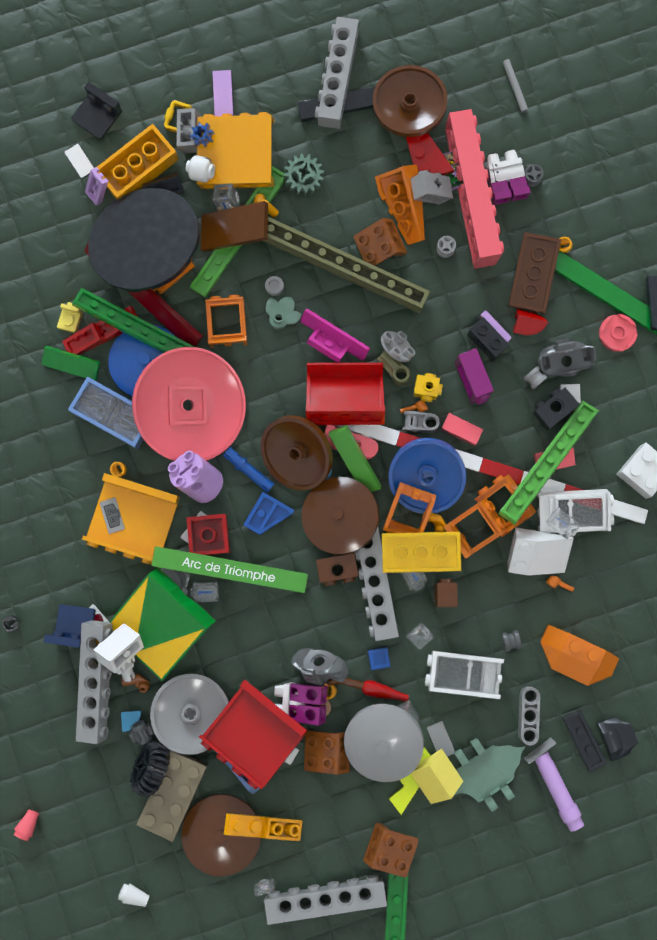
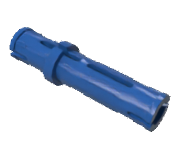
[223,447,274,493]

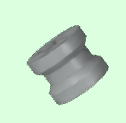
[436,236,456,258]
[523,366,547,390]

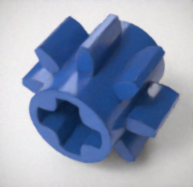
[190,122,215,147]

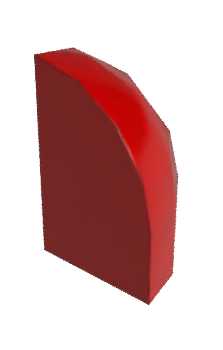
[513,309,548,335]

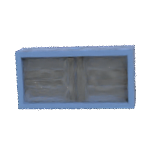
[68,377,144,450]

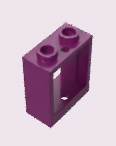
[454,348,494,405]

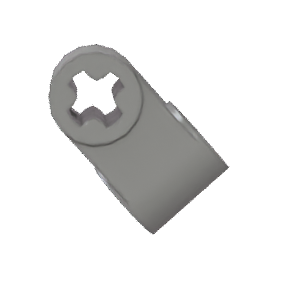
[402,411,440,433]

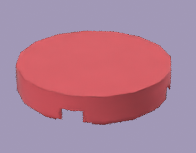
[599,314,637,352]

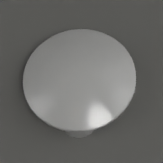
[381,331,415,362]

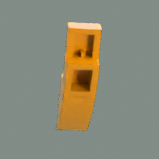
[224,813,302,841]

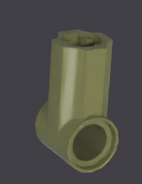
[377,351,410,386]

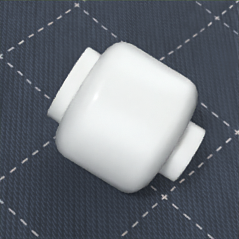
[186,155,215,183]

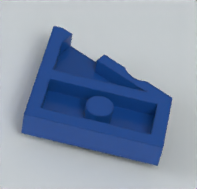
[244,492,295,535]

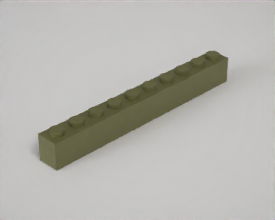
[263,217,430,313]

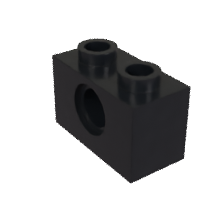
[467,317,510,362]
[533,387,580,431]

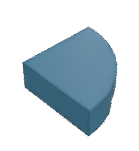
[121,710,142,732]

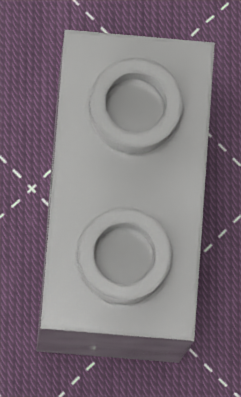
[177,108,202,154]
[411,170,453,205]

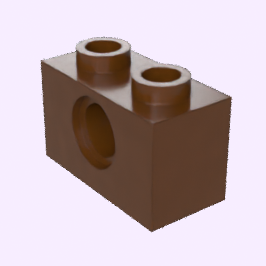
[316,553,358,586]
[434,579,458,607]

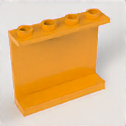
[197,112,275,189]
[82,473,180,565]

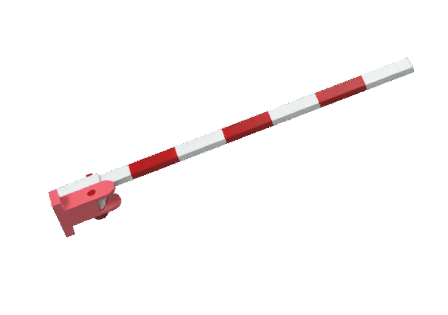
[324,425,648,524]

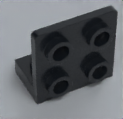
[71,81,122,140]

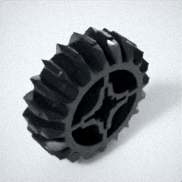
[130,741,170,797]

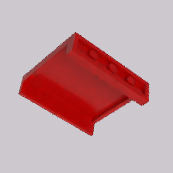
[306,363,385,425]
[199,680,308,790]

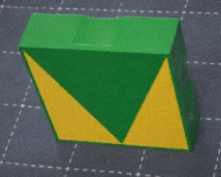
[109,567,216,681]

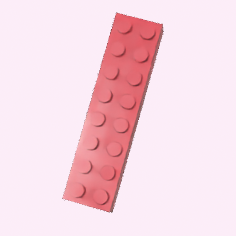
[445,109,504,269]

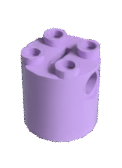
[168,451,223,503]

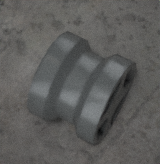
[525,164,543,187]
[501,630,522,652]

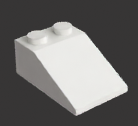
[507,527,573,575]

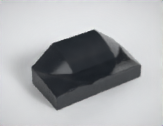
[596,716,638,761]

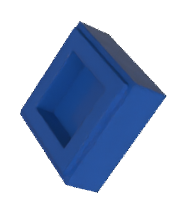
[368,647,391,670]

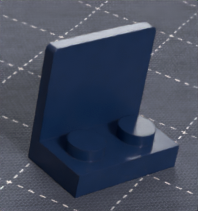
[44,604,96,648]

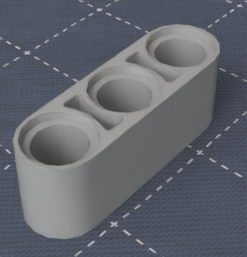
[518,686,540,745]

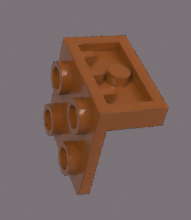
[354,218,407,266]
[304,731,350,775]
[363,822,419,878]

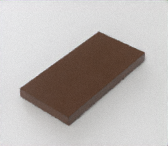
[201,201,268,252]
[508,232,561,314]

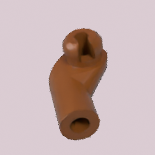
[121,674,150,693]

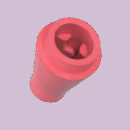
[14,809,39,841]

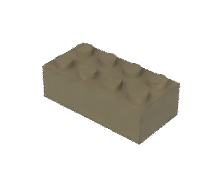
[137,750,208,842]

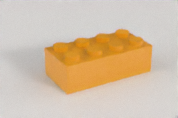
[97,124,179,199]

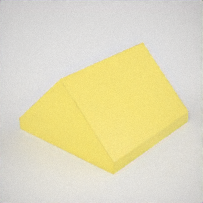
[411,748,464,804]

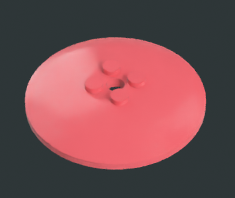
[132,347,246,461]

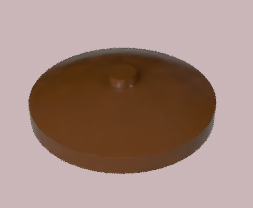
[373,65,448,137]
[261,415,333,490]
[302,477,379,555]
[181,794,261,876]

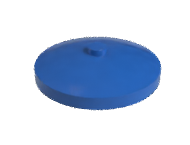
[109,324,174,397]
[389,438,466,514]

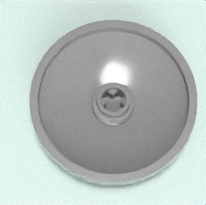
[150,674,228,755]
[344,704,424,782]

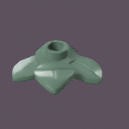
[265,297,302,329]

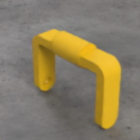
[164,100,192,133]

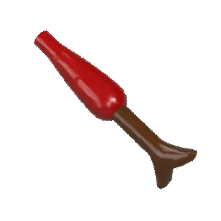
[327,678,409,702]

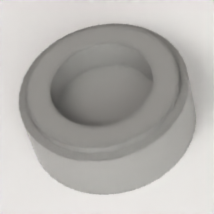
[265,276,284,296]

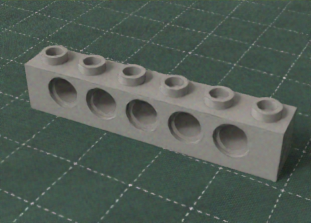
[315,17,359,129]
[355,527,399,641]
[76,620,114,744]
[264,875,387,925]

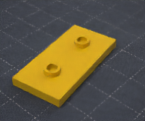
[382,532,461,573]

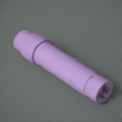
[535,751,584,832]

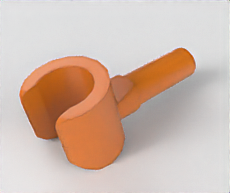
[400,401,428,413]
[546,576,574,592]

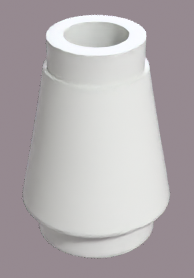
[118,883,149,907]

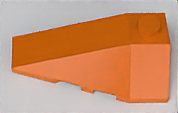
[375,164,425,245]

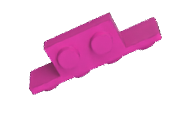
[300,309,370,363]

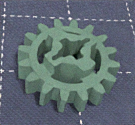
[283,154,324,196]

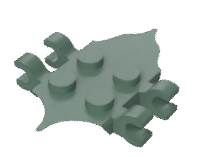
[454,738,525,812]

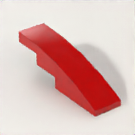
[62,306,138,355]

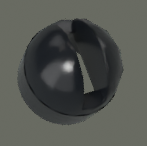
[2,615,19,632]

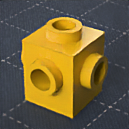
[413,373,443,402]

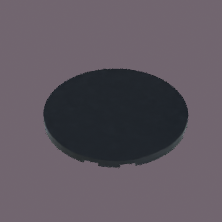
[88,188,200,292]

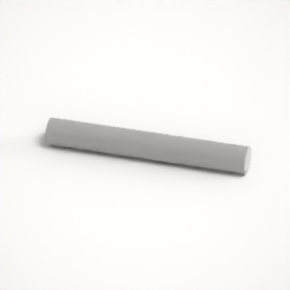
[503,59,528,113]

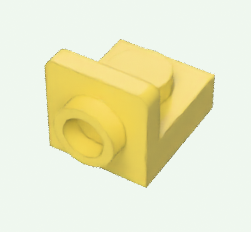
[57,302,83,333]

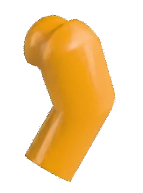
[254,194,279,218]
[422,512,446,532]

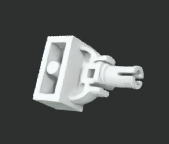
[94,624,144,682]

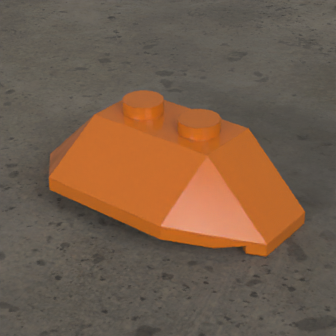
[540,625,619,686]

